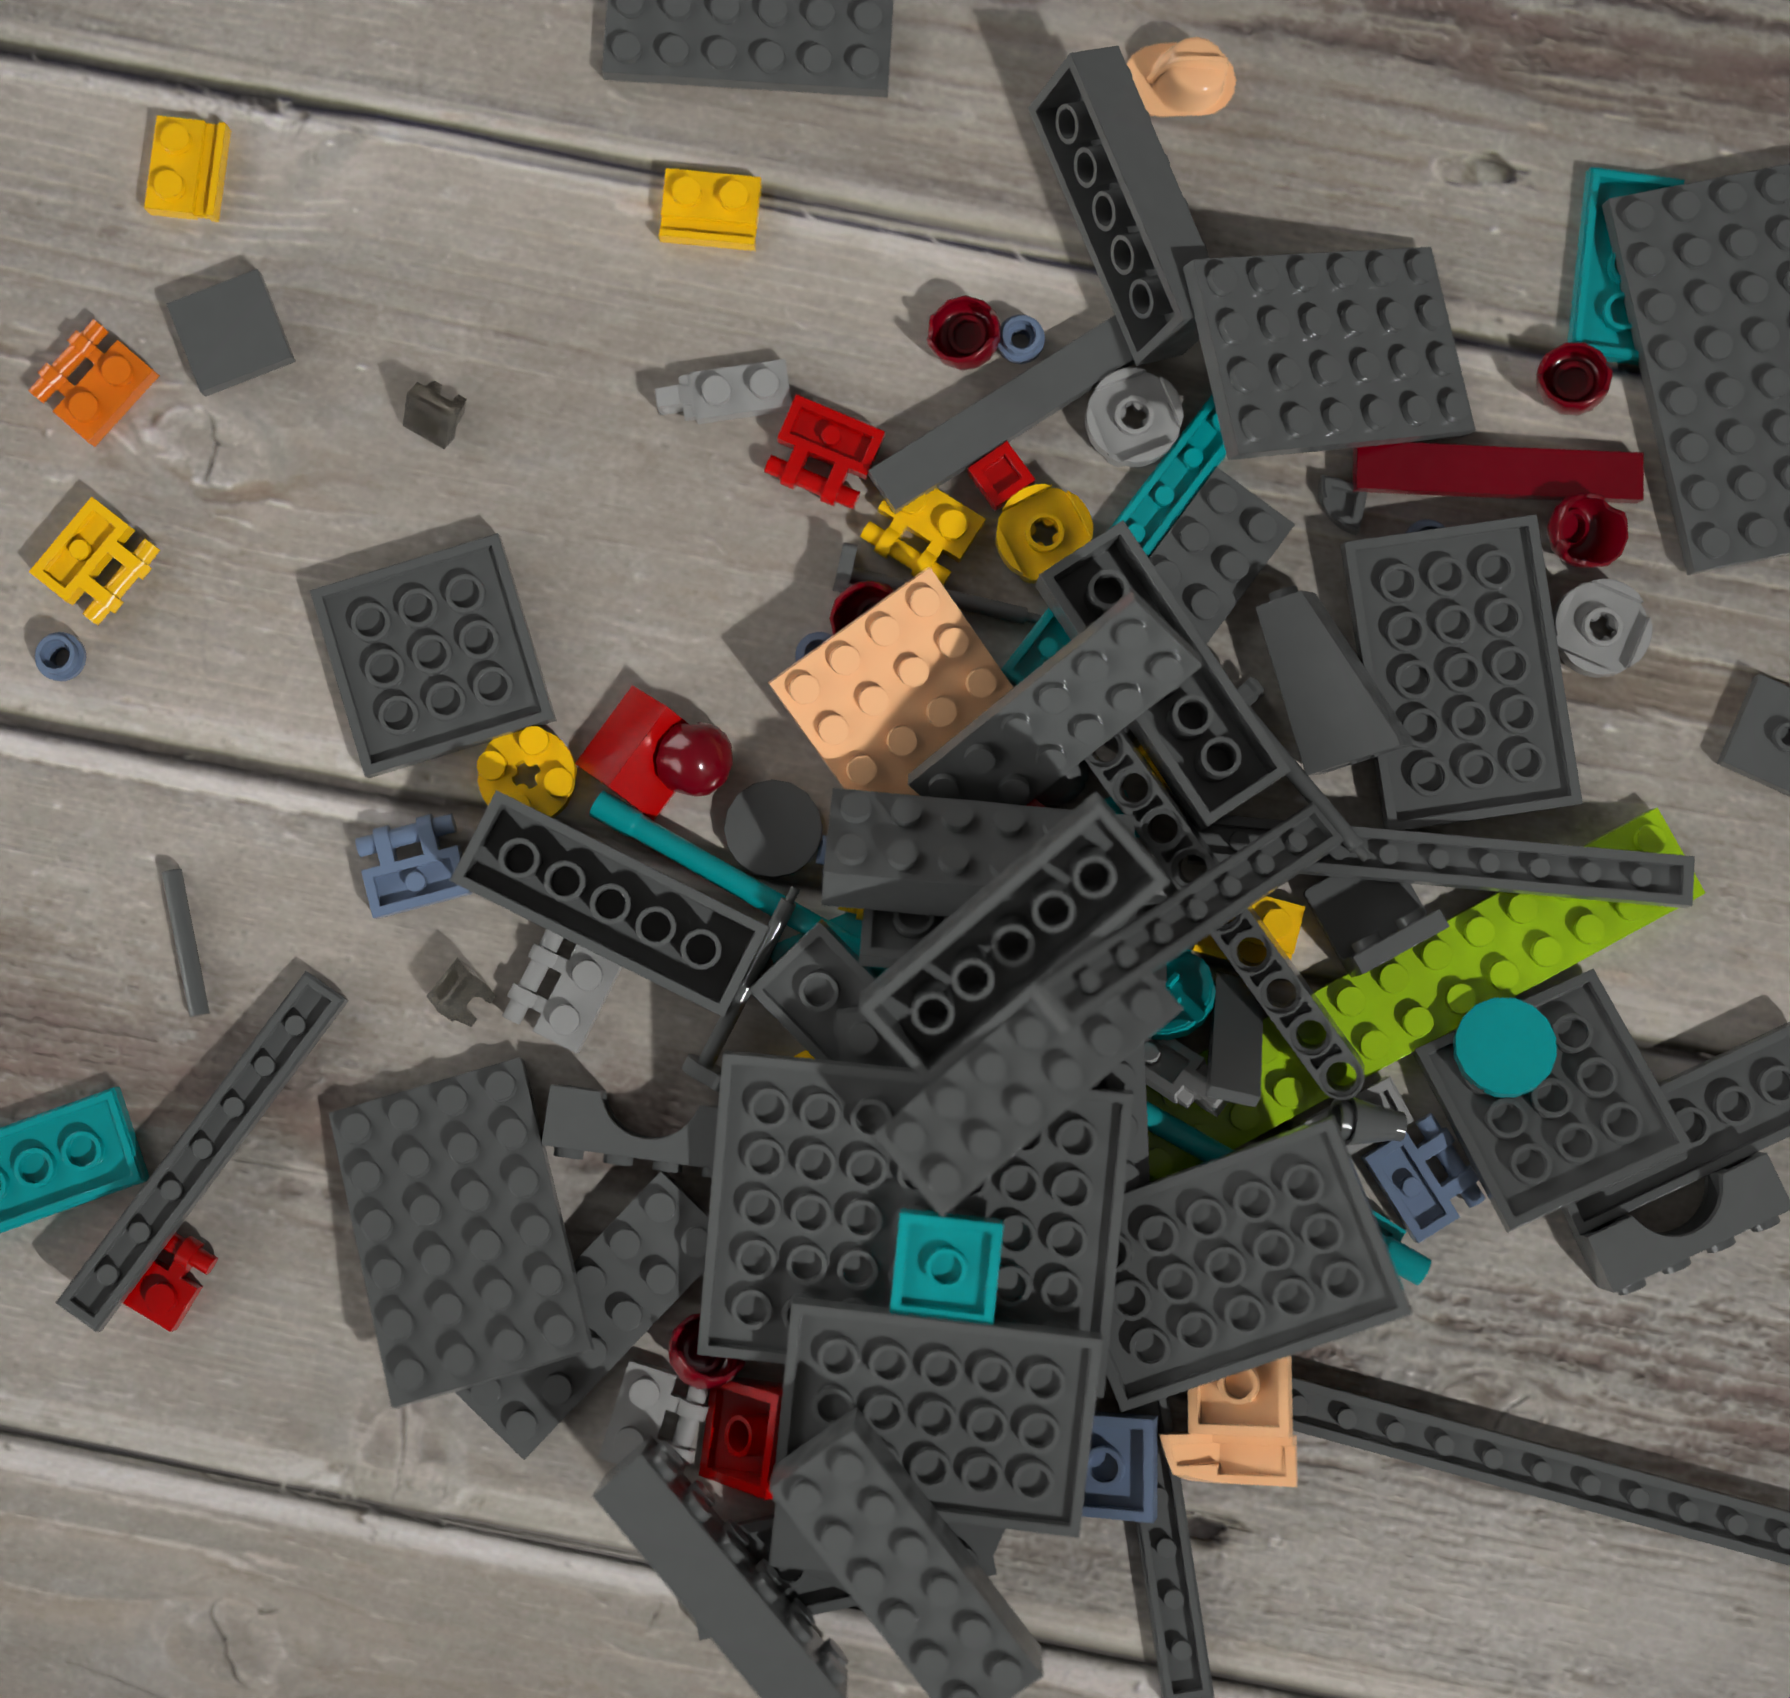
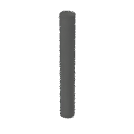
[162,869,210,1017]

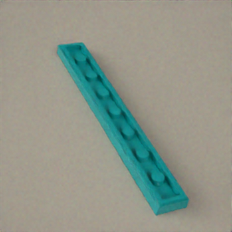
[1001,394,1227,686]

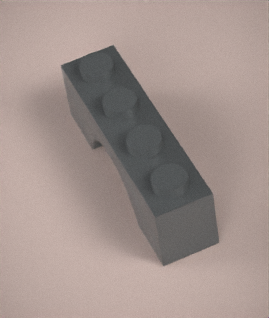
[541,1084,718,1178]
[1572,1152,1790,1295]

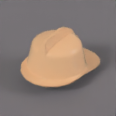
[1127,37,1236,117]

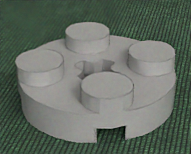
[1085,367,1183,467]
[1552,578,1653,678]

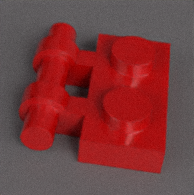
[764,394,885,510]
[123,1232,218,1332]

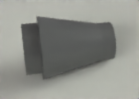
[1328,1097,1407,1146]

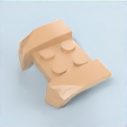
[1159,1355,1298,1487]

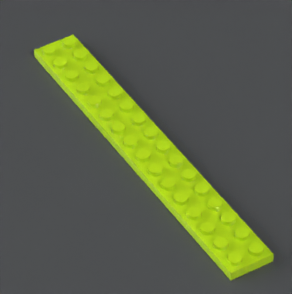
[1146,807,1706,1181]

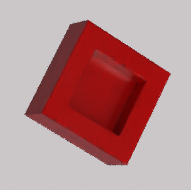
[967,441,1036,511]

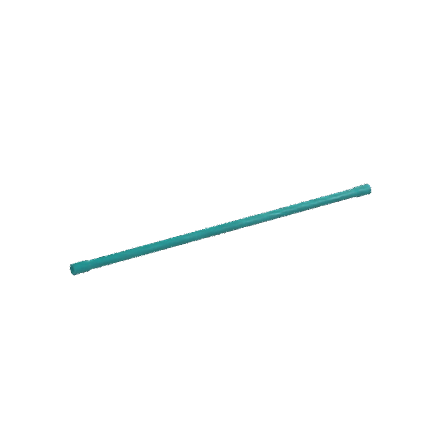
[589,790,1432,1286]

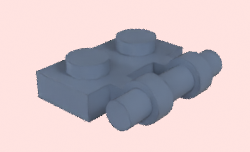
[355,813,473,919]
[1361,1113,1486,1244]

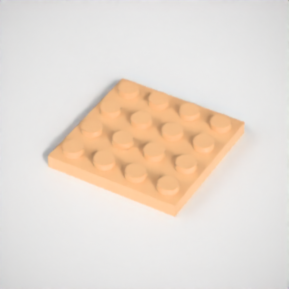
[768,567,1013,796]

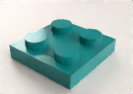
[890,1208,1004,1325]

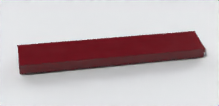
[1353,442,1644,504]

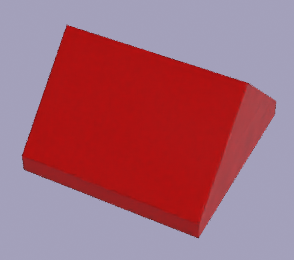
[575,685,689,821]
[699,1377,784,1500]

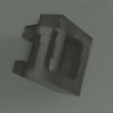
[403,380,467,449]
[426,958,496,1027]

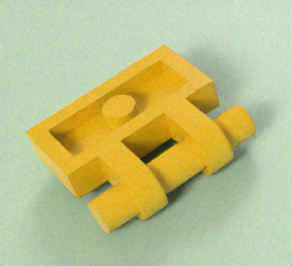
[860,488,986,586]
[29,496,161,626]

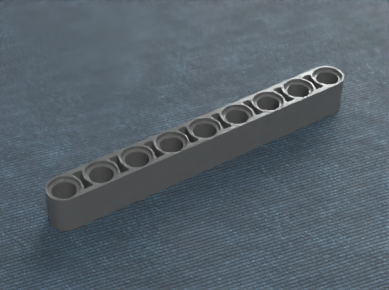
[1085,730,1365,1100]

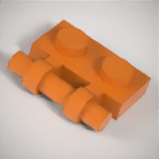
[28,319,159,447]

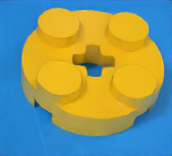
[995,484,1094,584]
[477,726,577,818]

